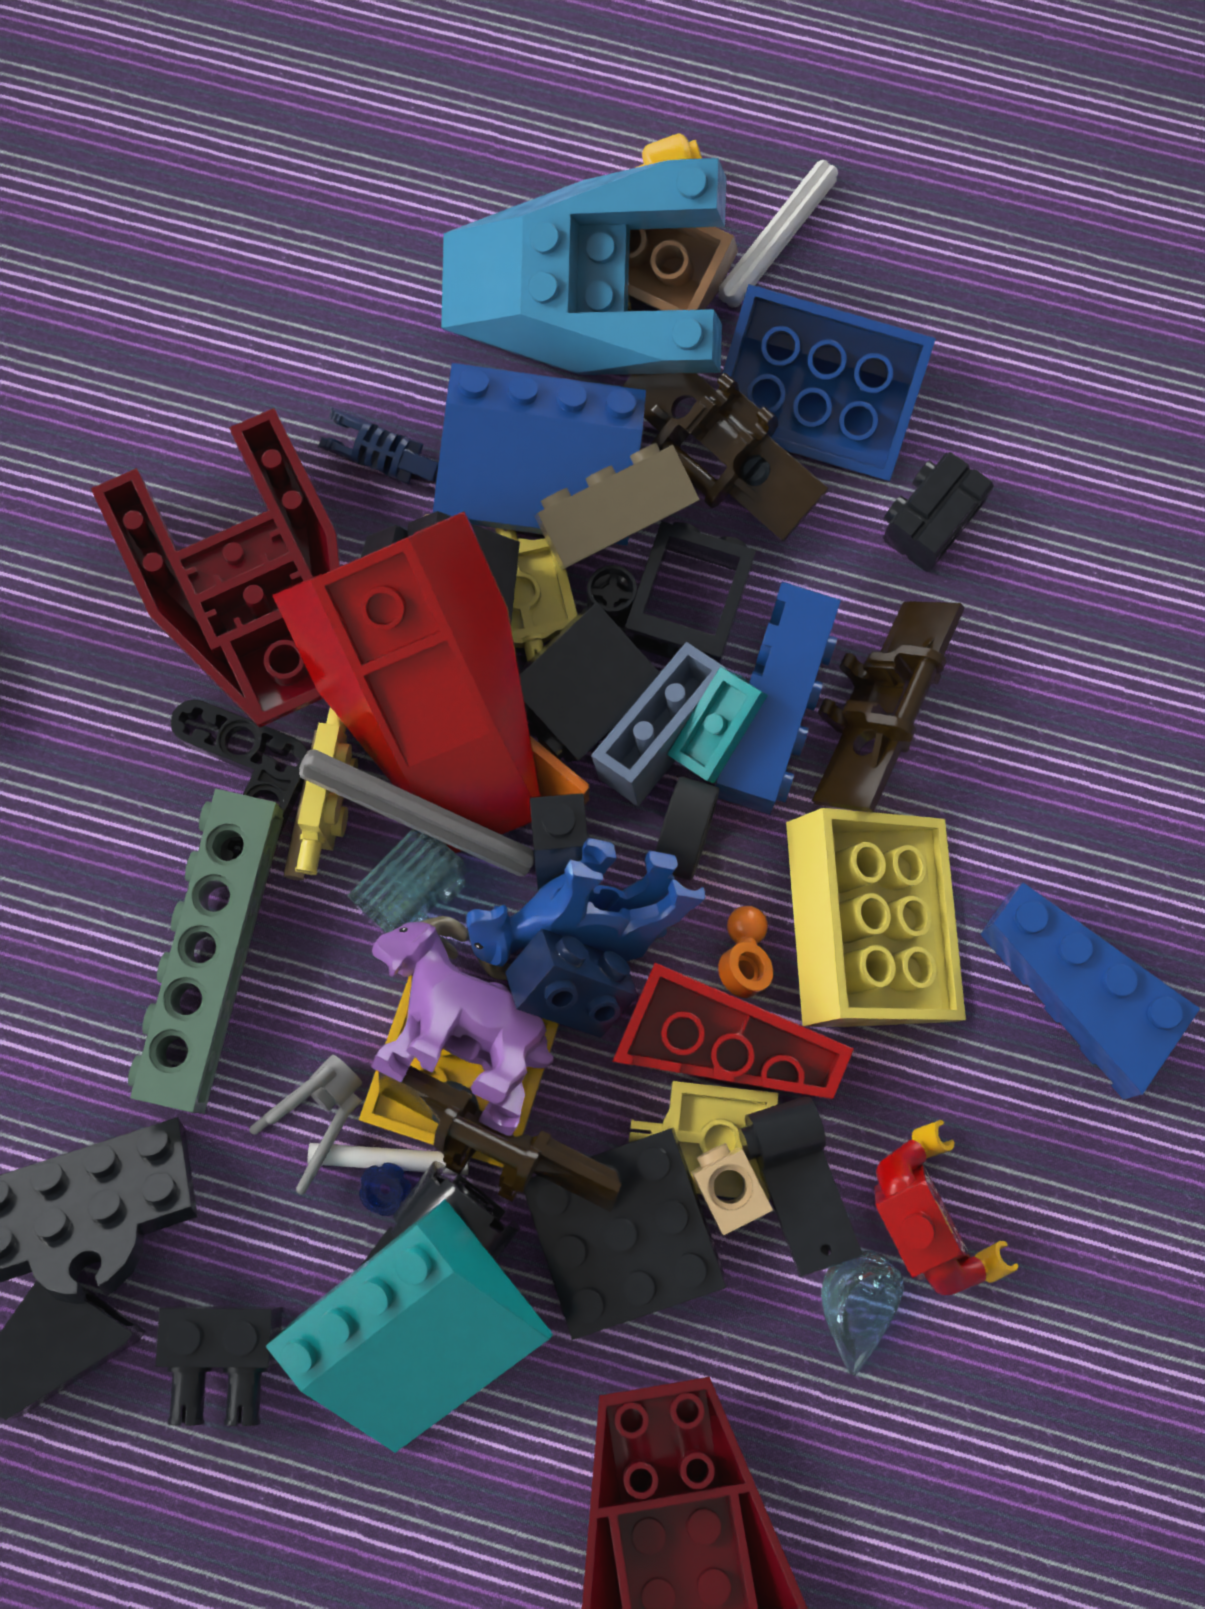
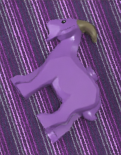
[371,916,554,1136]

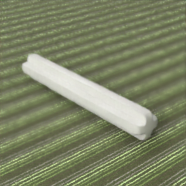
[718,160,838,308]

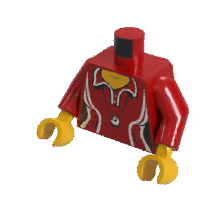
[874,1120,1018,1295]

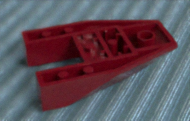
[90,408,340,728]

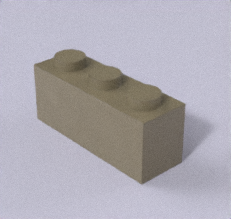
[535,443,700,570]

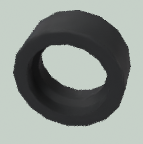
[656,777,720,881]

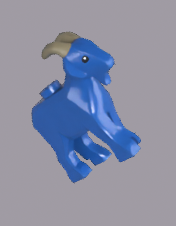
[466,838,706,980]

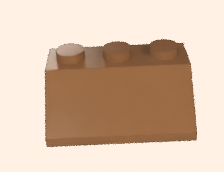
[628,227,738,311]

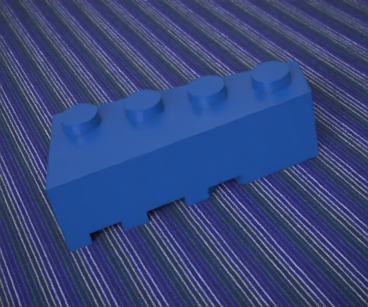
[716,581,841,815]

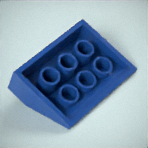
[718,284,936,481]
[433,363,646,546]

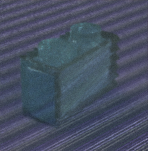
[347,829,467,934]

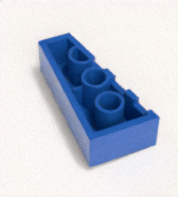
[980,882,1200,1100]

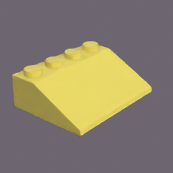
[786,808,966,1027]

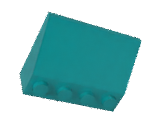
[266,1199,553,1453]

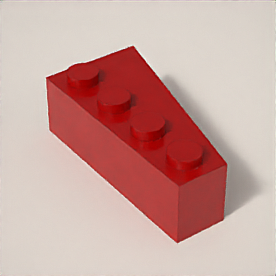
[612,963,854,1099]

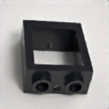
[625,521,756,663]

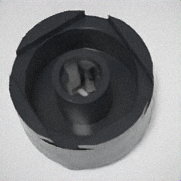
[390,1161,520,1261]

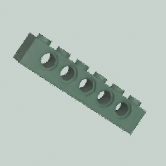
[128,789,284,1114]

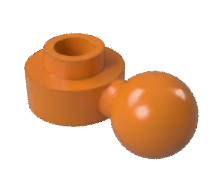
[718,906,773,998]

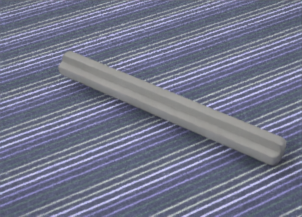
[299,749,535,876]

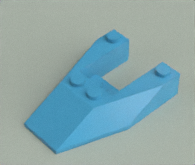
[441,158,727,375]

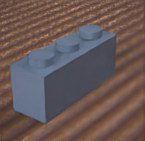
[591,642,727,806]

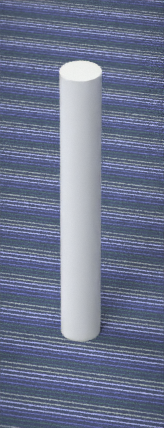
[308,1143,469,1175]

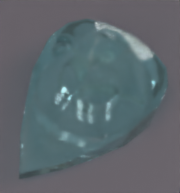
[821,1251,904,1376]

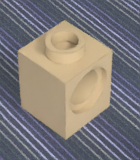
[691,1143,773,1236]

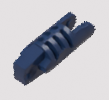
[318,407,439,484]

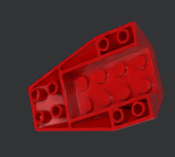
[272,511,541,856]

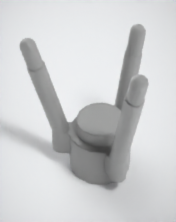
[249,1054,362,1195]

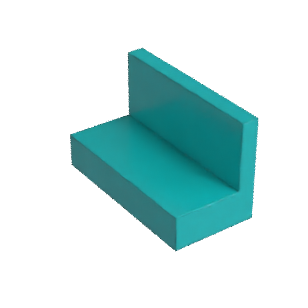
[667,666,768,783]

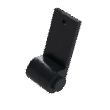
[738,1095,863,1278]

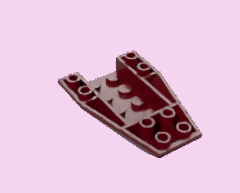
[582,1377,808,1609]

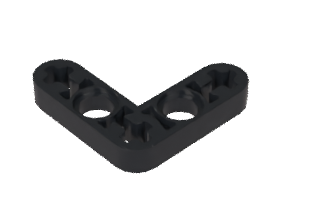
[170,699,308,861]

